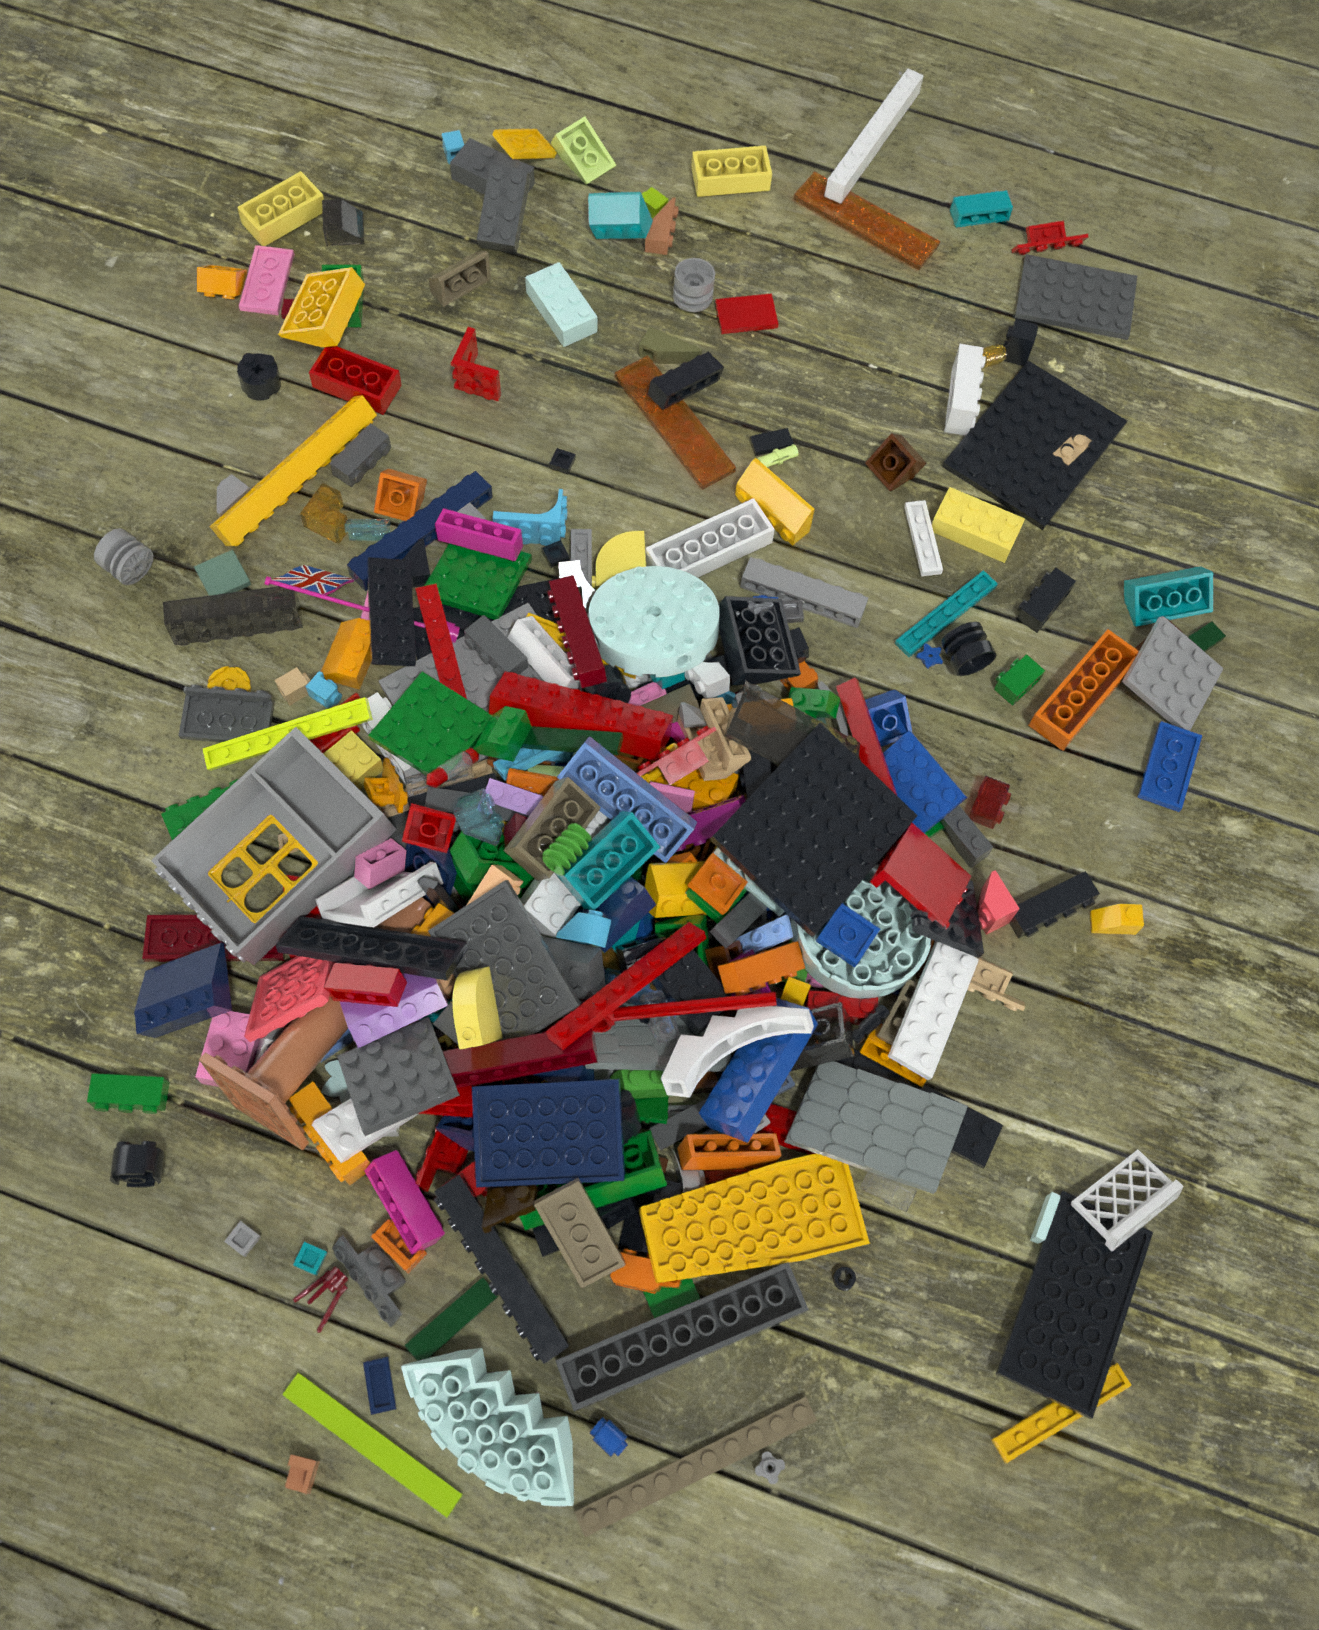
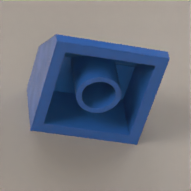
[865,689,913,747]

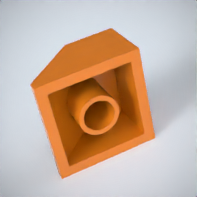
[374,469,427,521]

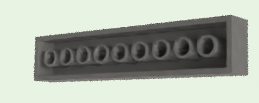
[556,1262,809,1412]

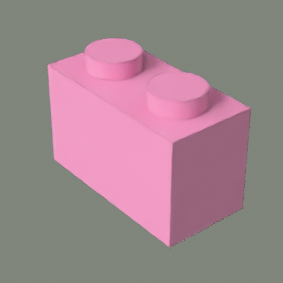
[354,838,406,889]

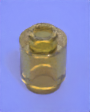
[982,344,1006,368]

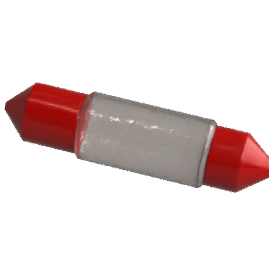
[426,748,479,788]

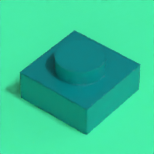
[293,1242,328,1276]

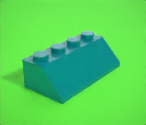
[1124,566,1213,627]

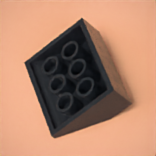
[718,596,801,686]

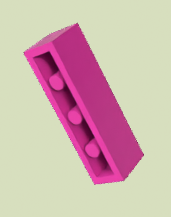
[435,508,523,561]
[364,1150,445,1255]

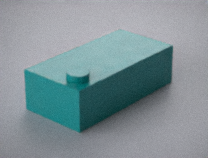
[555,811,660,910]

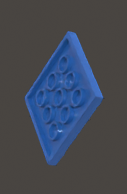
[883,730,968,834]

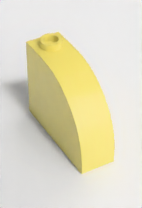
[592,531,646,591]
[453,967,503,1049]

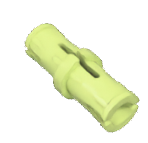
[757,444,799,467]

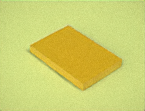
[492,129,557,159]

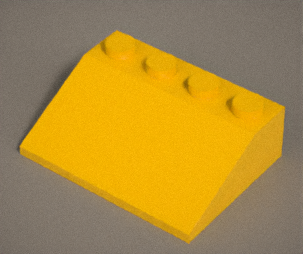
[278,267,365,347]

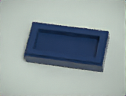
[363,1357,397,1415]

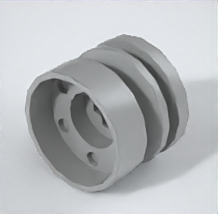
[673,258,715,312]
[94,528,153,585]

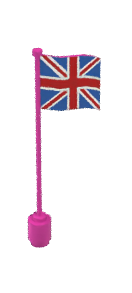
[265,565,460,643]

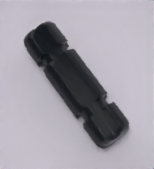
[850,1004,890,1044]

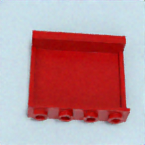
[870,823,971,929]

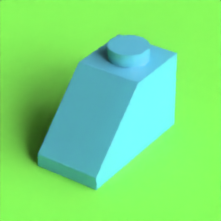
[556,910,611,948]

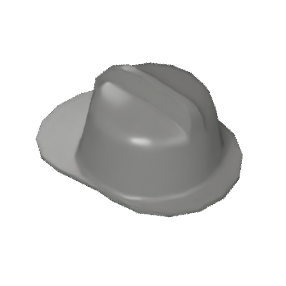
[671,1149,706,1194]

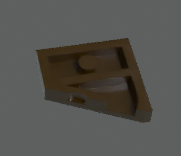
[482,1185,538,1233]

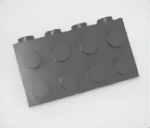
[179,685,275,742]

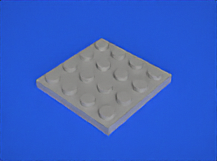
[1122,616,1224,731]

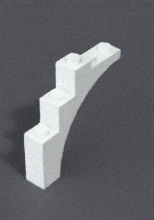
[661,1006,814,1098]

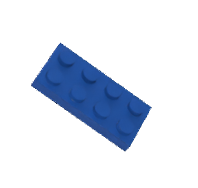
[1137,721,1202,812]

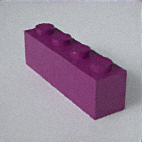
[676,795,746,852]

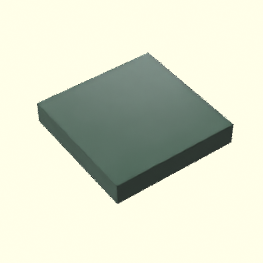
[194,549,251,602]

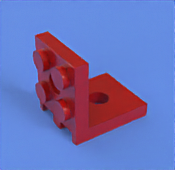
[451,327,501,401]

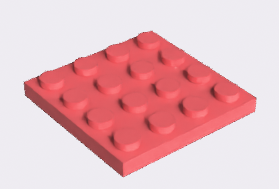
[244,956,336,1043]

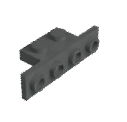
[332,1235,406,1328]

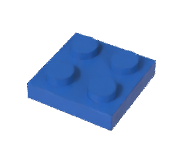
[816,903,880,968]

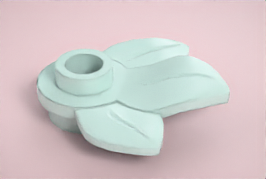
[321,1060,351,1103]

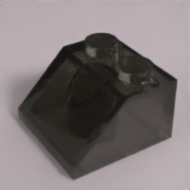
[322,199,365,246]

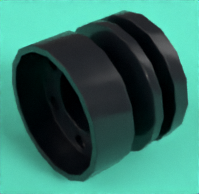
[941,621,997,677]

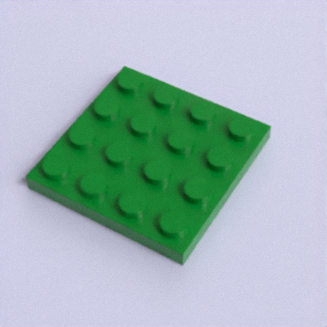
[425,543,532,620]
[368,672,491,786]

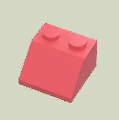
[977,870,1019,935]

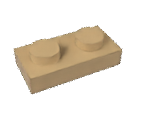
[1053,435,1091,466]

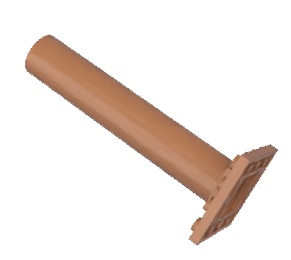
[199,897,432,1150]

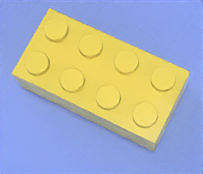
[691,146,772,197]
[237,171,326,246]
[932,487,1025,563]
[324,730,383,790]

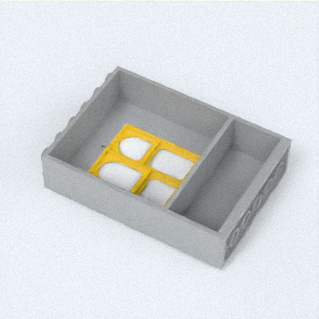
[151,727,397,965]

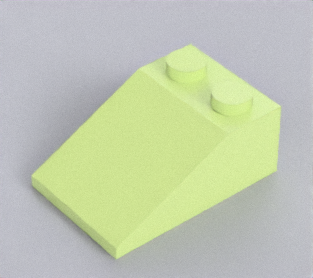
[551,116,616,185]

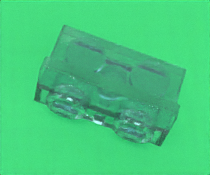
[345,519,390,541]

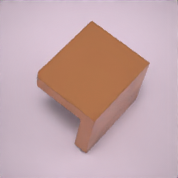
[285,1455,320,1494]

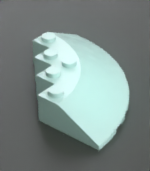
[401,1348,574,1506]

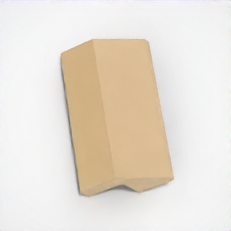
[677,697,751,781]

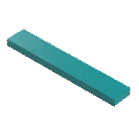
[895,570,998,658]

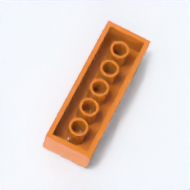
[1028,629,1139,751]

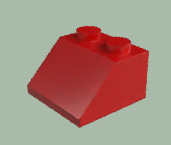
[402,803,457,853]

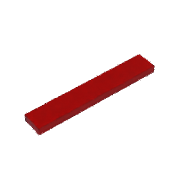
[836,678,897,795]

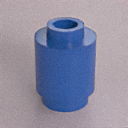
[590,1417,628,1457]

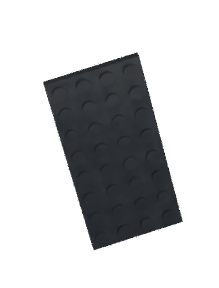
[996,1190,1153,1419]

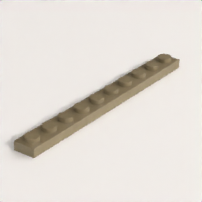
[574,1397,817,1537]

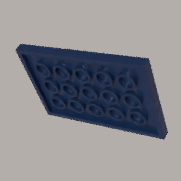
[472,1079,625,1187]

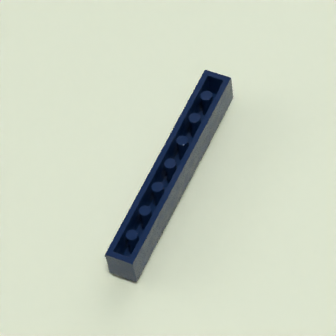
[347,471,493,591]

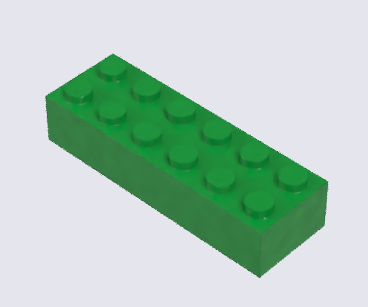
[519,1130,667,1230]

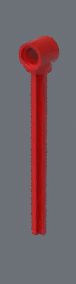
[592,992,777,1033]

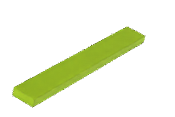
[282,1373,463,1518]

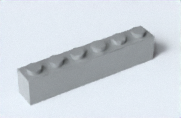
[740,557,868,628]

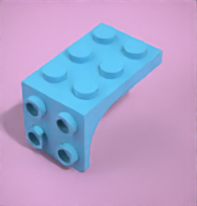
[493,489,568,546]

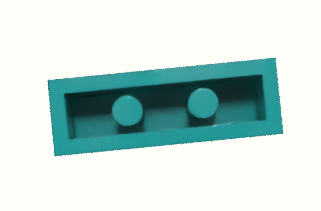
[950,190,1013,228]

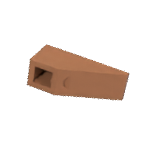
[645,198,678,255]

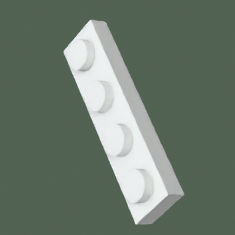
[904,500,943,576]

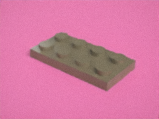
[534,1178,626,1289]

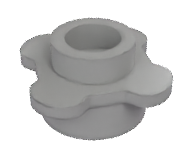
[755,1452,785,1484]

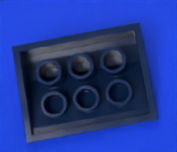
[134,943,232,1038]

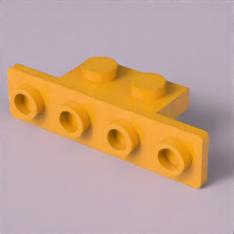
[364,758,408,813]

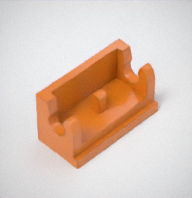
[371,1219,427,1274]

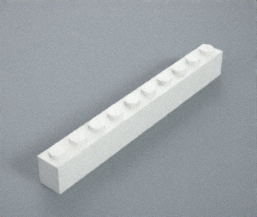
[824,69,924,204]

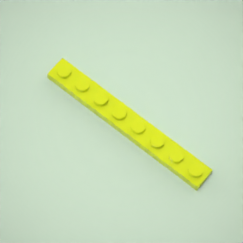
[202,697,373,770]

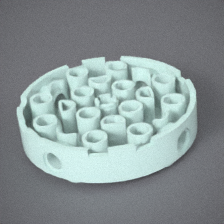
[589,566,719,677]
[791,863,931,999]

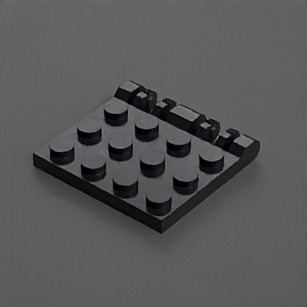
[909,880,984,958]

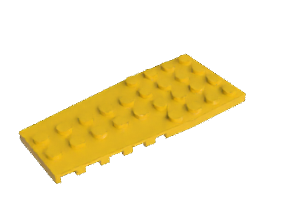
[639,1153,870,1283]

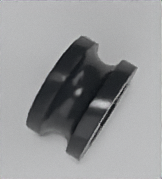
[833,1266,856,1291]

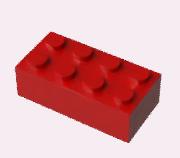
[309,346,402,415]

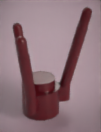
[293,1266,349,1333]

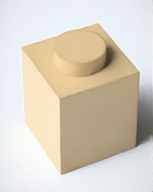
[274,667,310,706]

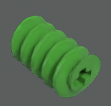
[542,823,592,876]

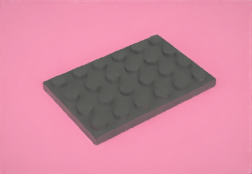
[1014,254,1137,340]
[428,880,581,1042]

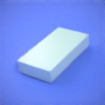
[1030,1192,1060,1244]

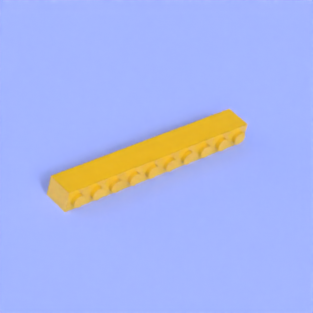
[209,395,377,547]

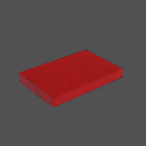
[715,293,779,334]

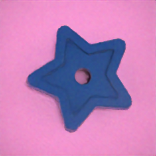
[916,643,943,669]

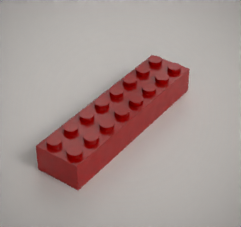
[489,671,673,761]

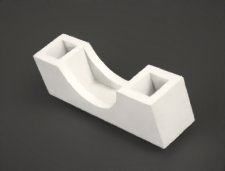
[685,662,730,699]

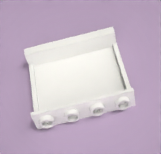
[315,862,443,927]

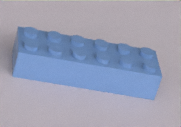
[557,736,697,863]

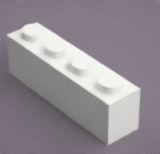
[507,616,580,689]

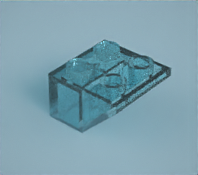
[454,788,504,846]

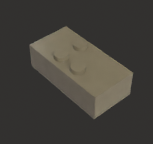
[504,777,601,881]

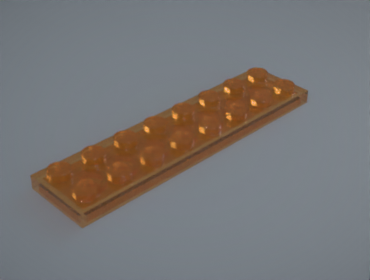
[793,171,940,270]
[615,355,736,490]

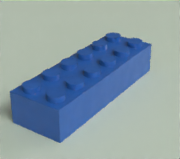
[699,998,818,1143]

